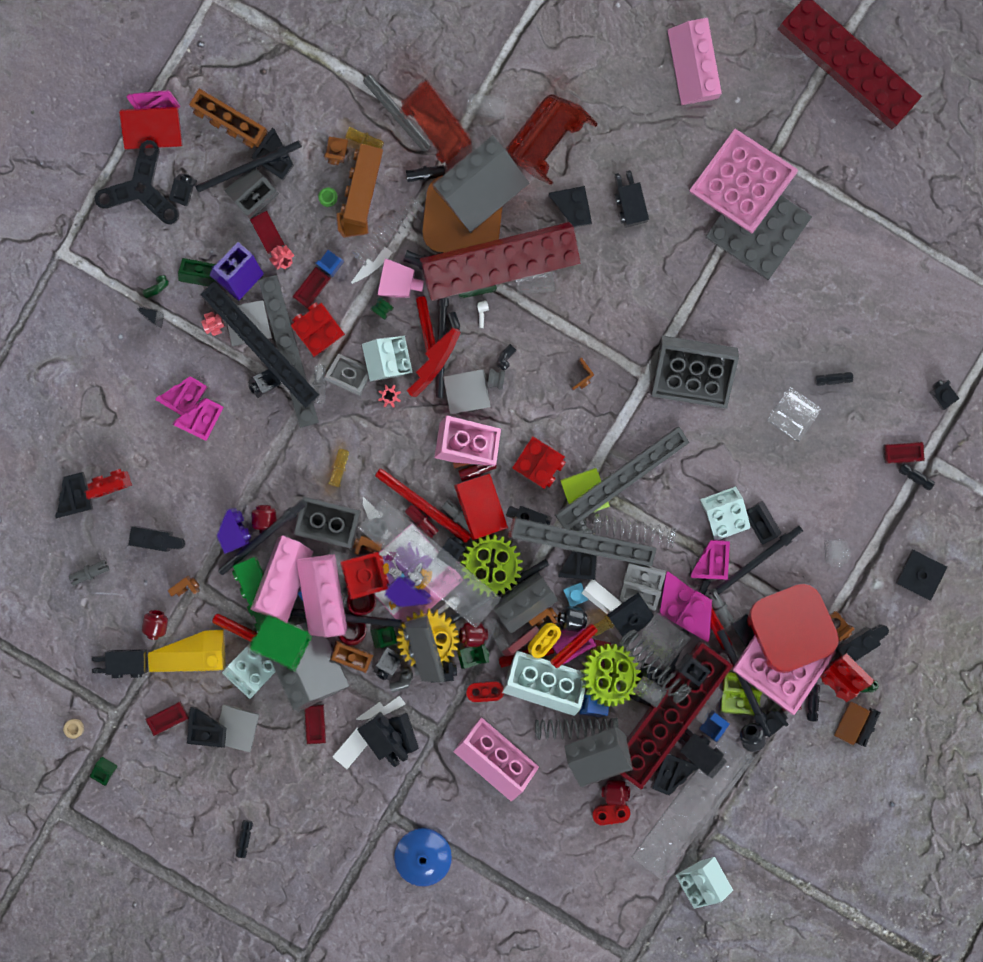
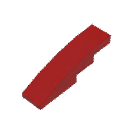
[406,328,461,397]

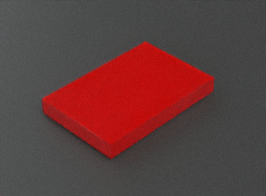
[119,107,183,149]
[454,474,508,540]

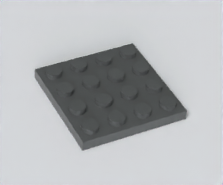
[705,195,812,280]

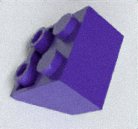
[209,242,264,301]
[217,508,252,554]
[384,576,432,607]

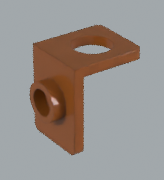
[337,213,369,238]
[571,357,594,391]
[830,611,855,641]

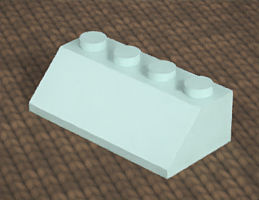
[502,651,586,716]

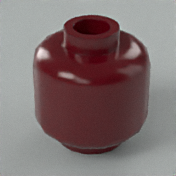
[251,505,277,533]
[142,610,168,640]
[459,622,488,647]
[601,780,630,806]

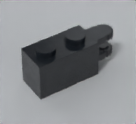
[614,170,649,228]
[128,526,186,552]
[835,624,889,662]
[92,649,148,678]
[357,711,408,767]
[678,728,727,779]

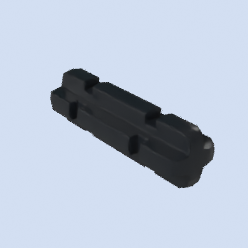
[815,372,853,386]
[899,464,935,490]
[807,684,820,722]
[236,820,253,858]

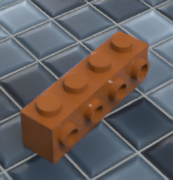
[189,88,268,148]
[340,144,383,227]

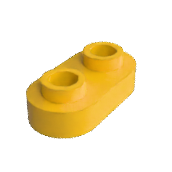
[528,623,561,658]

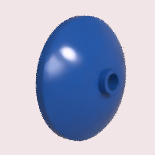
[394,828,452,886]

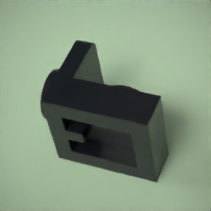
[169,174,197,206]
[248,369,282,398]
[929,379,960,410]
[436,536,465,567]
[373,647,403,681]
[431,660,457,683]
[758,708,789,737]

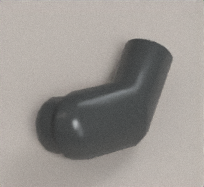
[389,669,413,693]

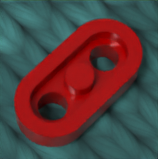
[466,681,504,702]
[592,804,631,825]

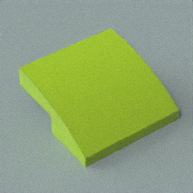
[560,468,610,512]
[720,672,762,716]

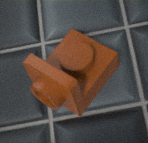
[324,136,348,166]
[353,535,384,555]
[167,576,200,597]
[529,607,558,626]

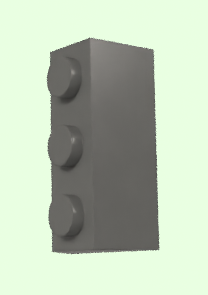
[294,497,361,548]
[491,572,558,633]
[403,615,445,682]
[564,727,633,787]

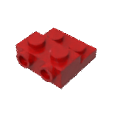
[291,302,345,357]
[512,436,566,489]
[85,469,132,499]
[340,552,389,600]
[820,654,874,702]

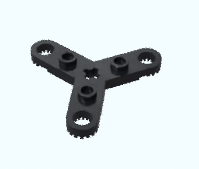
[94,140,179,225]

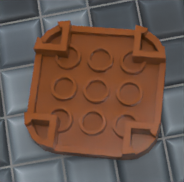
[422,176,503,254]

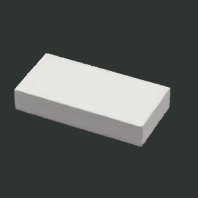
[582,580,622,614]
[333,727,368,769]

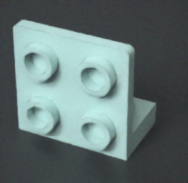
[700,486,750,540]
[222,644,276,699]

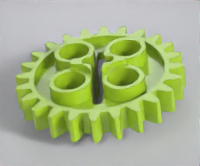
[461,535,523,597]
[580,644,641,706]

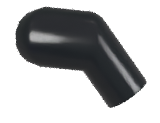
[446,312,460,334]
[496,344,517,371]

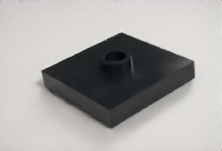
[895,550,948,601]
[607,593,656,641]

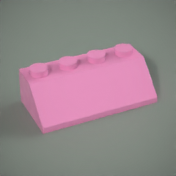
[667,18,722,105]
[250,535,314,623]
[296,554,347,637]
[453,717,539,802]

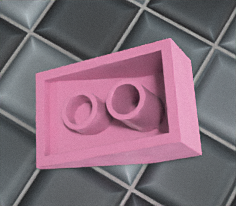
[434,416,501,466]

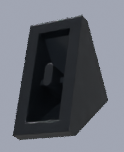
[675,653,711,686]

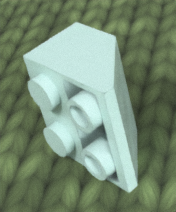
[362,336,413,382]
[676,857,733,909]

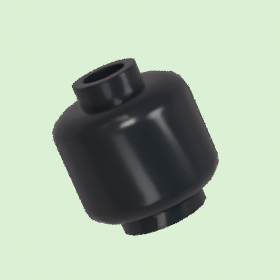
[557,606,587,632]
[740,723,766,752]

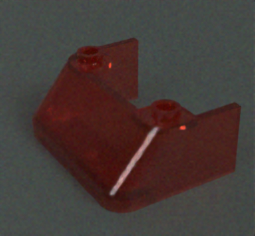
[400,79,472,169]
[506,94,598,185]

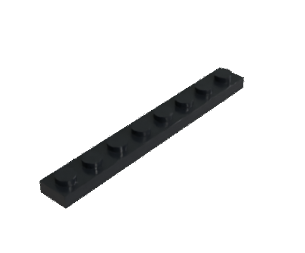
[200,281,320,408]

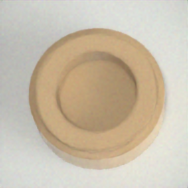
[63,719,84,739]

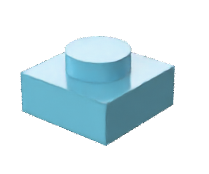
[563,582,588,607]

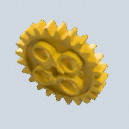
[397,608,459,666]

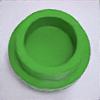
[318,187,338,207]

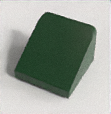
[371,626,397,648]
[89,757,117,786]

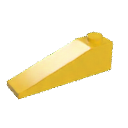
[148,629,226,672]

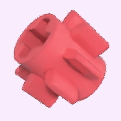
[269,245,294,269]
[201,312,225,336]
[378,385,401,408]

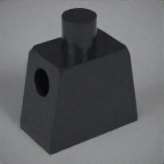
[506,505,553,525]

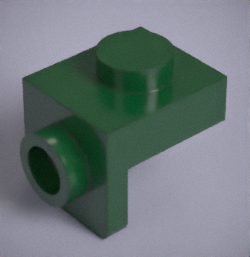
[457,644,489,669]

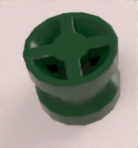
[370,297,394,320]

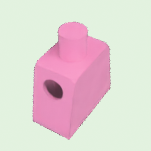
[378,259,424,298]

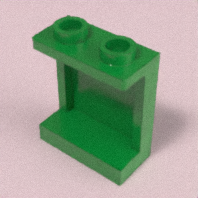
[250,614,312,672]

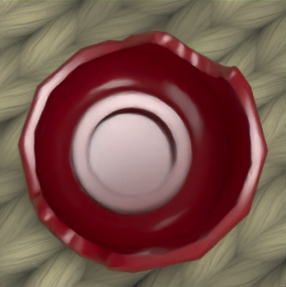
[346,593,376,616]
[338,622,367,645]

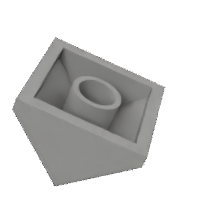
[324,354,369,396]

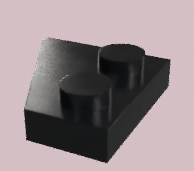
[251,128,294,181]
[548,186,592,228]
[55,472,93,519]
[558,551,597,580]
[187,707,227,748]
[651,753,699,796]

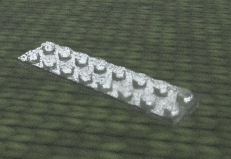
[358,498,501,628]
[631,734,754,881]

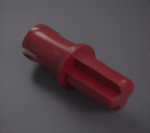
[458,464,497,482]
[405,505,439,539]

